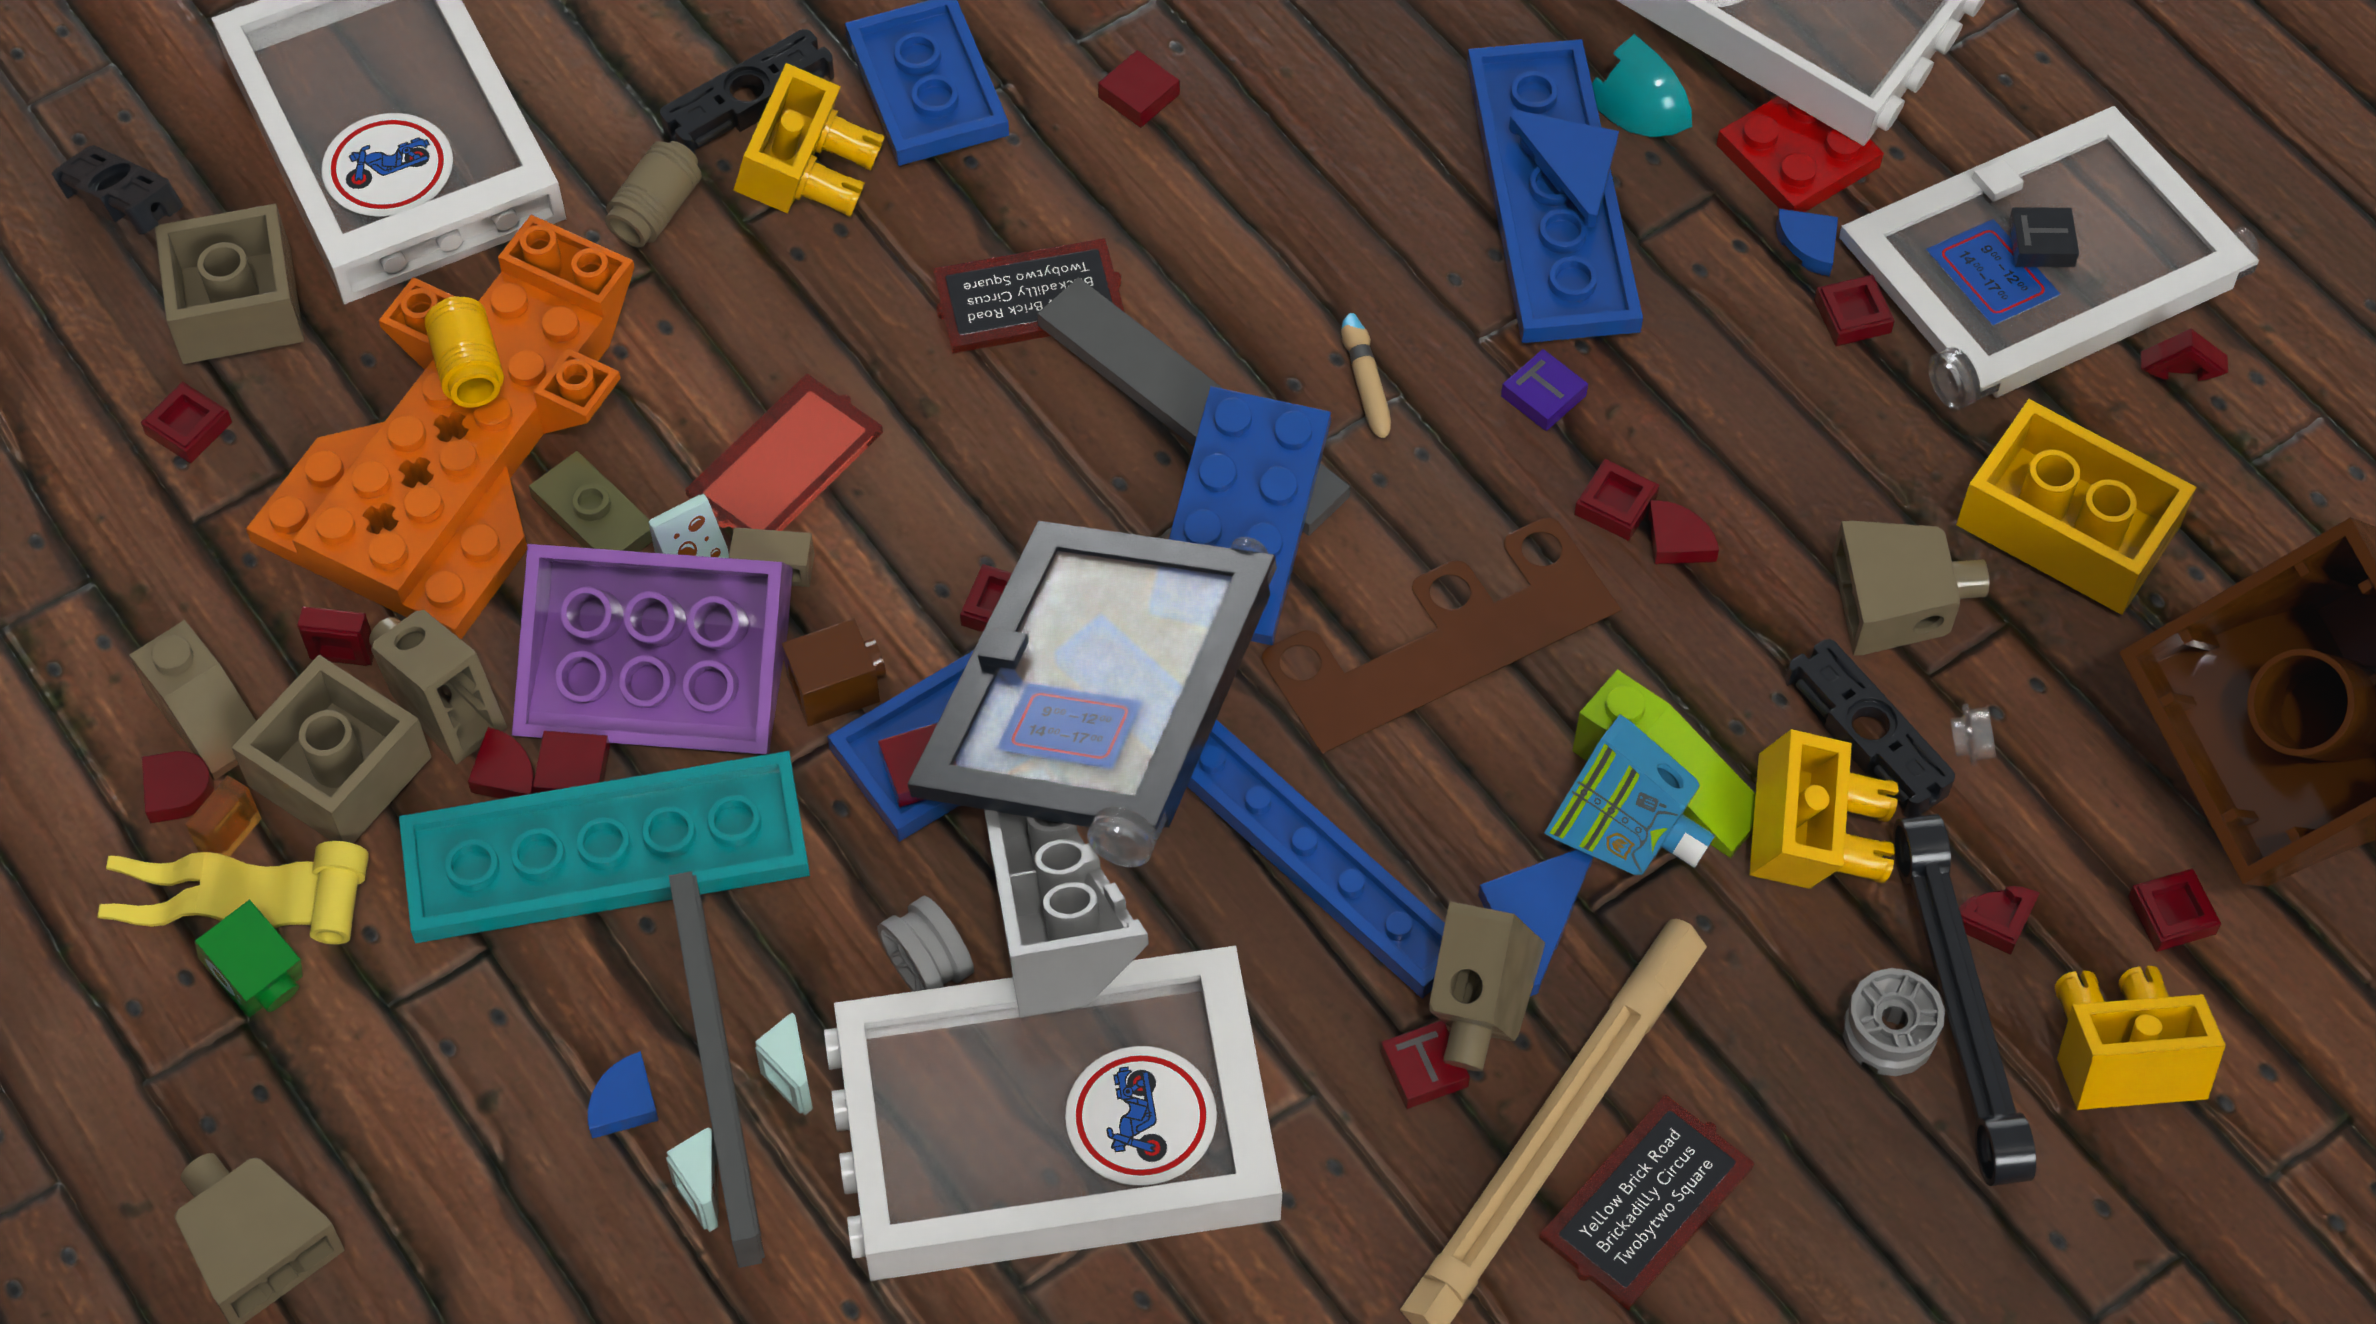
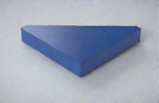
[1509,109,1619,228]
[1478,849,1593,996]

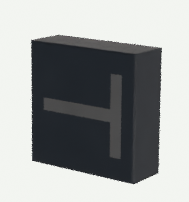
[2008,207,2079,267]

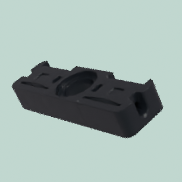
[660,29,834,154]
[52,145,183,235]
[1785,639,1955,818]

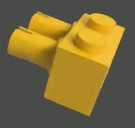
[733,63,885,217]
[1749,729,1898,889]
[2055,966,2226,1110]

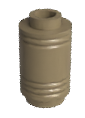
[605,141,702,247]

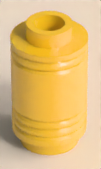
[425,296,504,408]

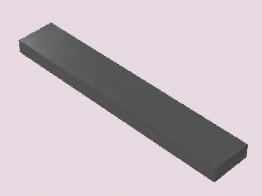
[1037,277,1351,536]
[669,871,765,1268]

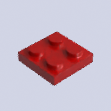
[1716,96,1884,212]

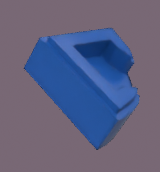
[1776,209,1838,276]
[588,1051,659,1139]

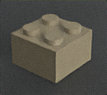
[155,204,304,364]
[231,655,431,843]

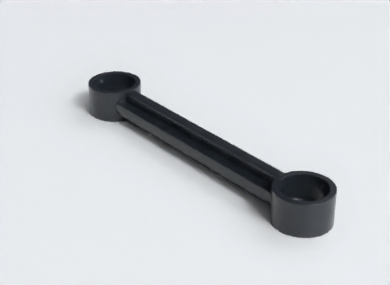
[1893,814,2036,1186]

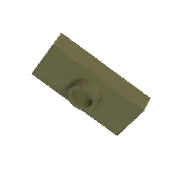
[529,451,653,552]

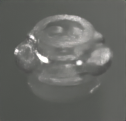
[1951,703,1996,767]

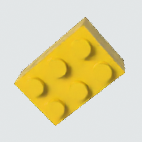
[1956,399,2197,615]

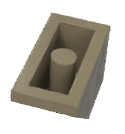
[129,620,256,780]

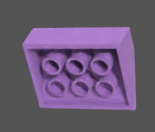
[512,544,793,755]

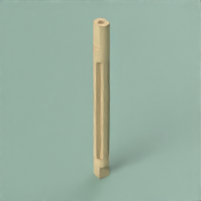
[1400,919,1707,1324]

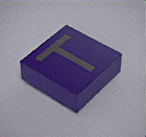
[1501,349,1588,431]

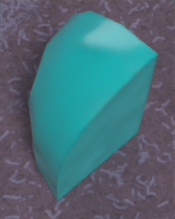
[1592,34,1692,137]

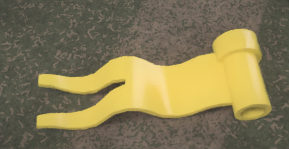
[97,841,369,944]

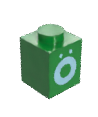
[195,899,303,1018]

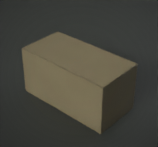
[729,527,815,587]

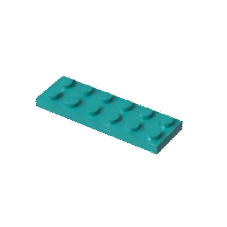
[399,751,810,943]

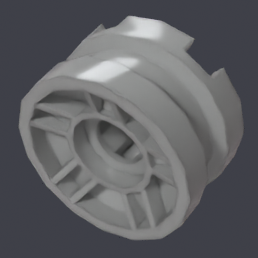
[877,895,974,992]
[1842,968,1945,1076]

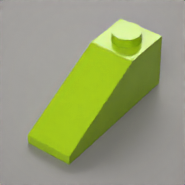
[1572,669,1756,858]

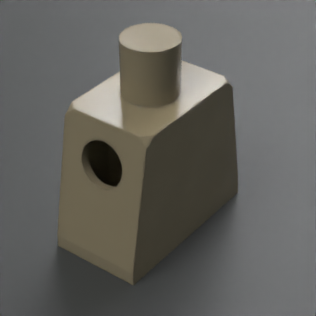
[1832,521,1989,656]
[369,610,507,765]
[1429,901,1545,1072]
[174,1153,345,1324]

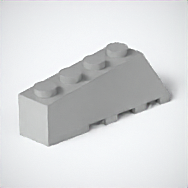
[984,772,1149,1018]

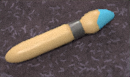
[1341,313,1391,438]

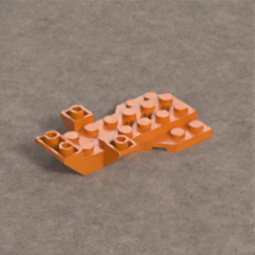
[246,215,635,639]

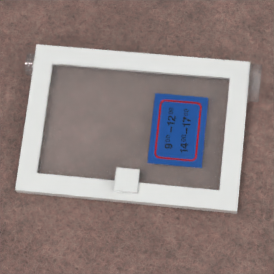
[1839,106,2259,410]

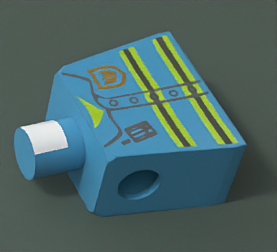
[1544,714,1716,875]

